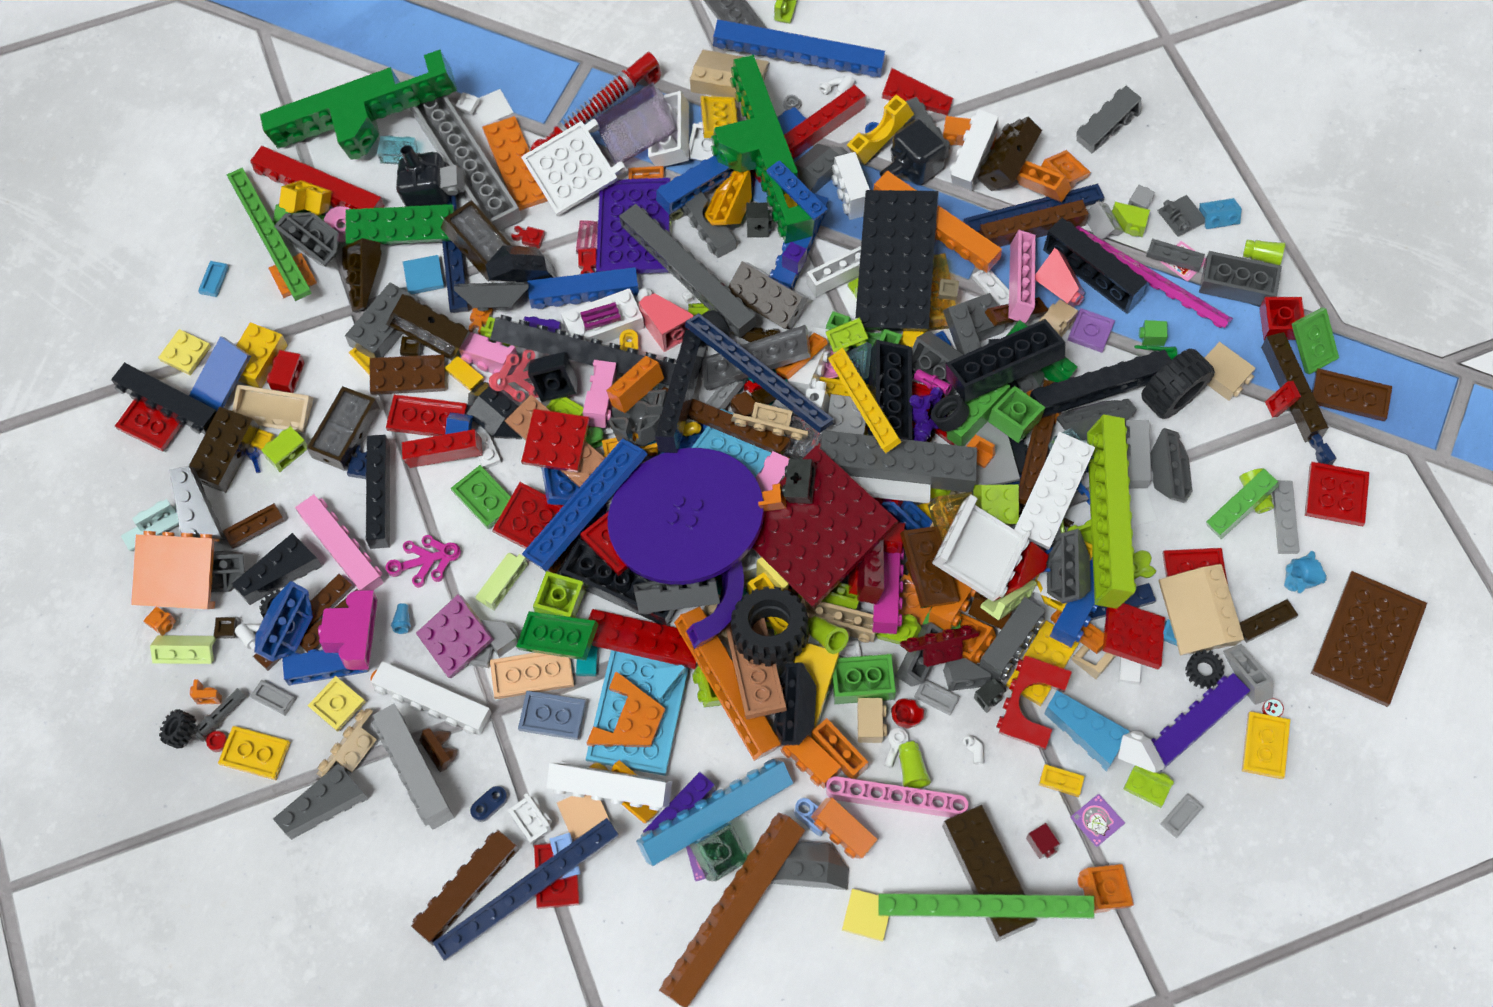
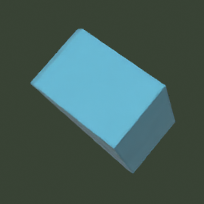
[653,665,686,704]

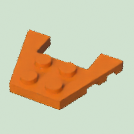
[587,672,665,747]

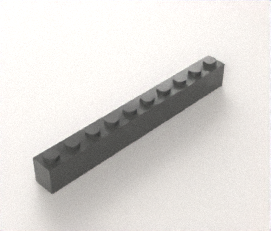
[619,204,756,339]

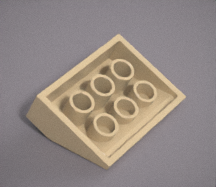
[690,49,769,100]
[1158,564,1244,656]

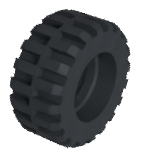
[1141,348,1215,419]
[731,587,809,667]

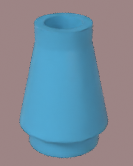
[391,603,411,634]

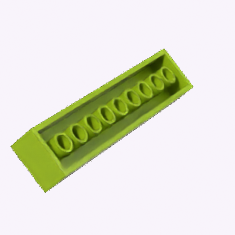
[1087,414,1136,609]

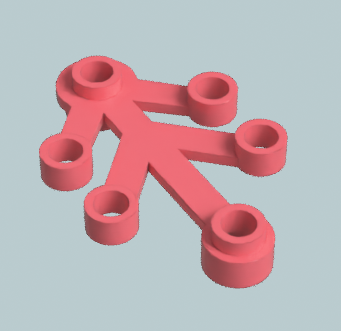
[489,350,539,402]

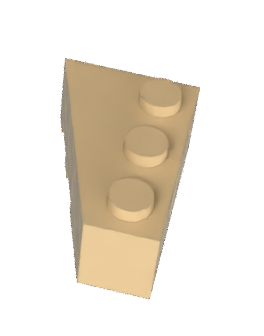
[1038,299,1078,337]

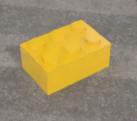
[236,322,288,388]

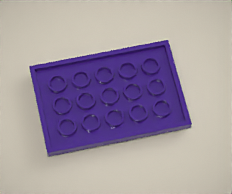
[596,178,671,274]

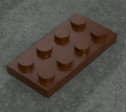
[370,355,446,395]
[1312,368,1392,422]
[900,526,959,608]

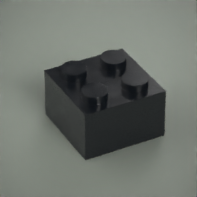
[528,352,578,402]

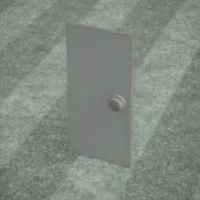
[947,395,1020,485]

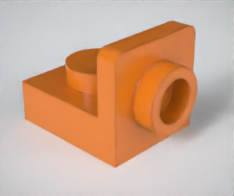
[143,606,176,636]
[190,679,222,705]

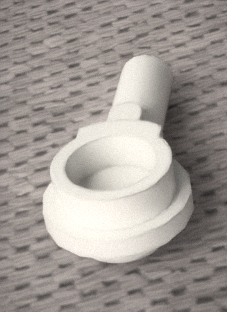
[884,728,908,768]

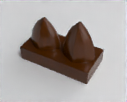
[419,727,458,772]

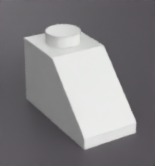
[1118,731,1164,773]

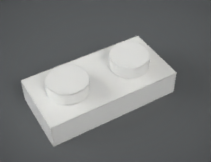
[478,430,501,469]

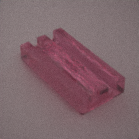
[576,220,598,254]

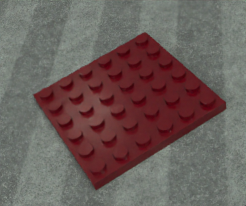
[752,445,899,608]

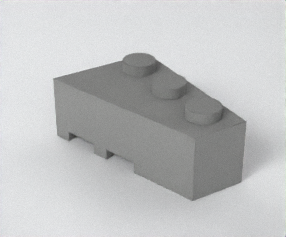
[1125,420,1153,489]

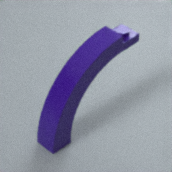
[686,560,744,649]

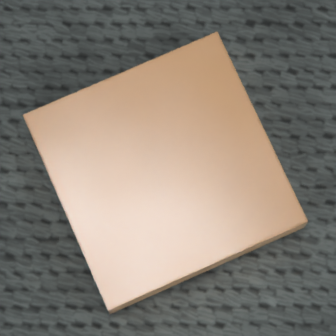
[557,795,610,841]

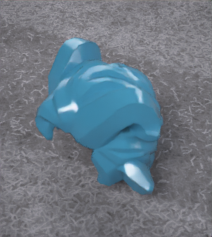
[1284,551,1327,593]

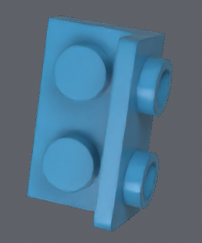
[1199,198,1242,229]

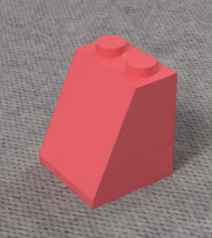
[1035,248,1085,307]
[639,293,693,352]

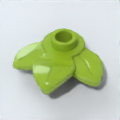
[1133,550,1156,579]

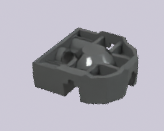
[609,389,668,446]

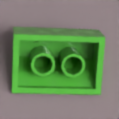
[832,654,896,704]

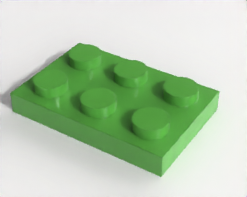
[1292,307,1339,374]
[451,465,511,529]

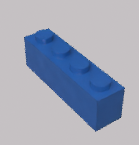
[282,649,368,686]

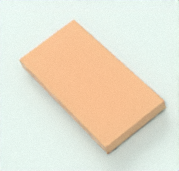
[490,653,574,699]

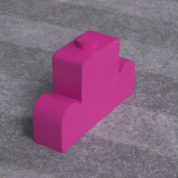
[318,590,378,670]

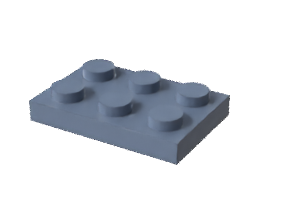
[518,691,586,740]

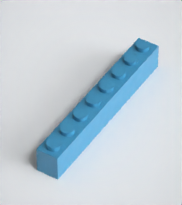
[636,759,794,866]

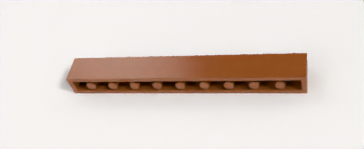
[659,812,805,1007]

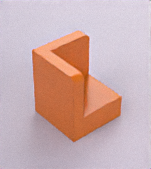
[966,434,995,468]
[758,483,786,511]

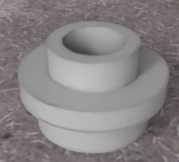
[783,95,800,110]

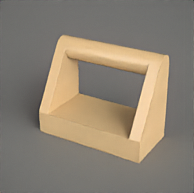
[1071,644,1116,679]

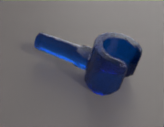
[246,446,261,474]

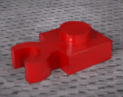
[511,226,545,249]
[578,248,597,274]

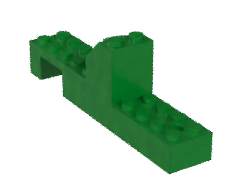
[260,49,457,160]
[711,55,815,243]

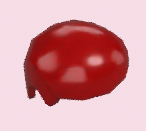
[891,698,924,729]

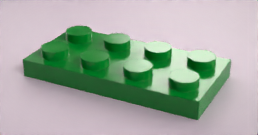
[516,611,598,660]

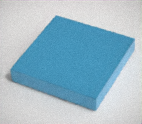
[403,255,444,295]

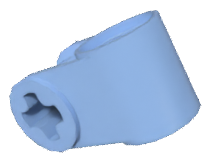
[794,798,823,836]

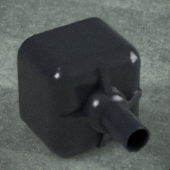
[880,119,946,185]
[396,145,450,207]

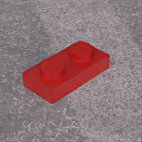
[1265,381,1301,417]

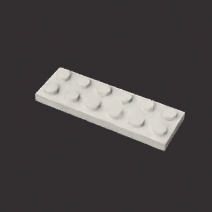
[1014,432,1095,550]

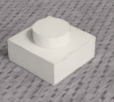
[455,92,480,115]

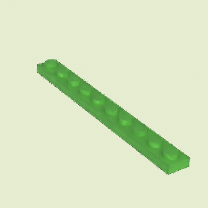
[226,167,312,301]
[878,894,1094,919]

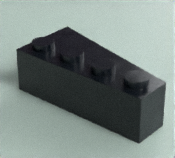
[232,533,322,605]

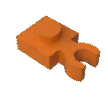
[469,307,493,335]

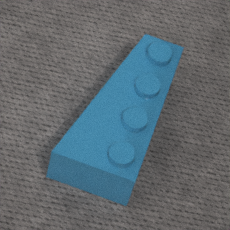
[1044,690,1129,772]

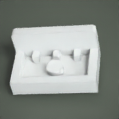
[508,793,552,845]

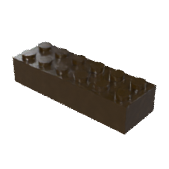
[942,805,1038,942]

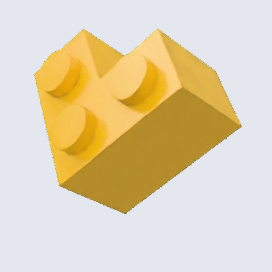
[279,180,332,215]

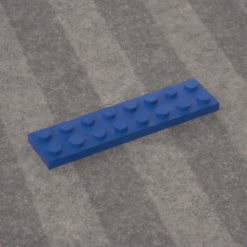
[522,438,648,572]

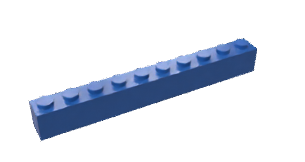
[713,19,885,77]
[656,107,806,215]

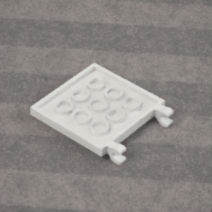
[521,119,626,216]

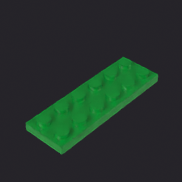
[345,204,454,245]

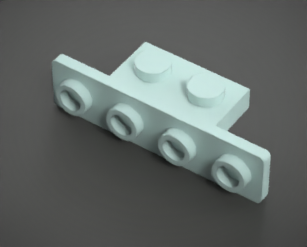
[121,499,179,551]

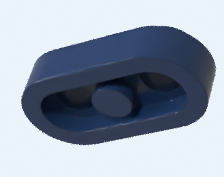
[470,786,507,822]

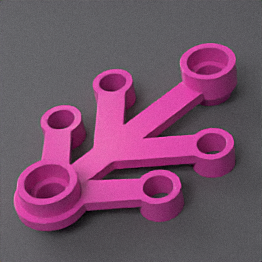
[386,535,461,588]

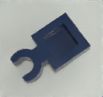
[1309,433,1337,465]
[347,445,367,479]

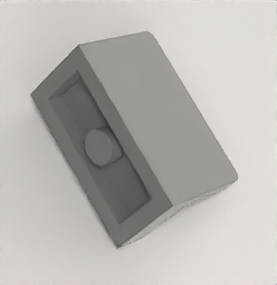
[1087,201,1124,240]

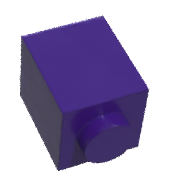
[782,242,807,274]

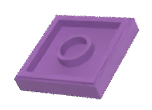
[1067,308,1115,353]

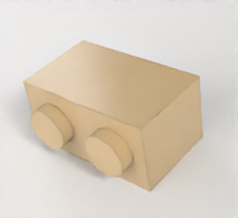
[857,698,887,743]

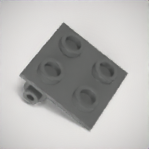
[1157,195,1205,237]

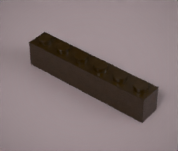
[1261,332,1329,442]

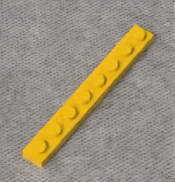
[828,347,902,453]

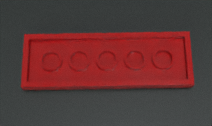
[588,609,697,669]

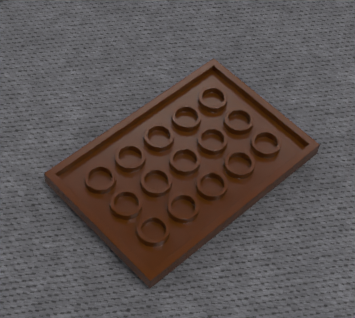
[1310,571,1427,707]

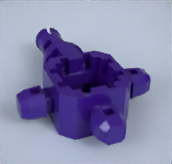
[909,387,947,442]

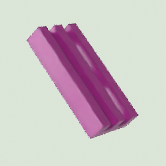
[580,302,621,331]

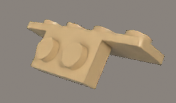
[731,402,809,440]
[317,708,377,777]

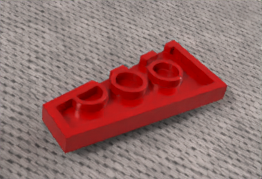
[882,68,953,116]

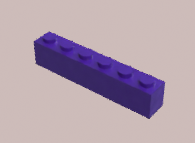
[1151,673,1251,772]

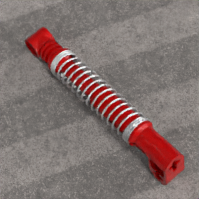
[531,51,661,151]

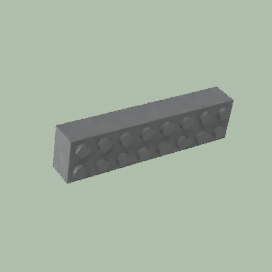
[820,430,977,493]

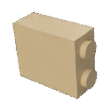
[1205,342,1256,401]

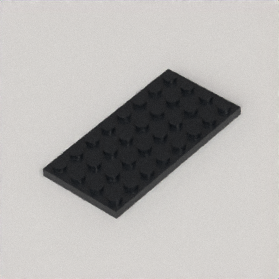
[855,190,939,331]

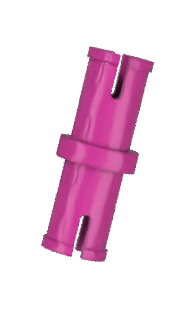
[914,369,952,395]

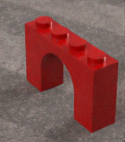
[996,655,1072,750]

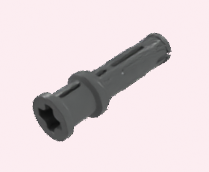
[193,688,246,742]

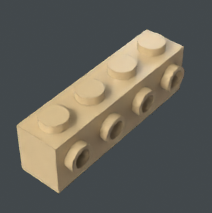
[801,597,876,643]

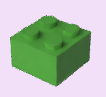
[988,386,1045,443]

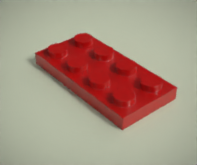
[386,395,467,437]

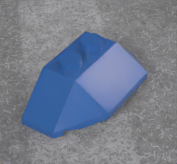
[254,581,313,661]

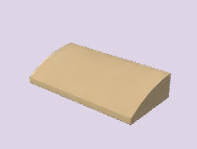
[232,385,313,433]

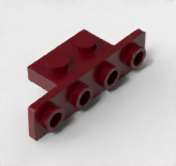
[900,625,979,667]

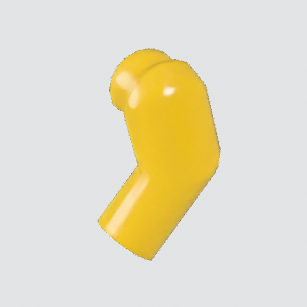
[682,421,701,436]

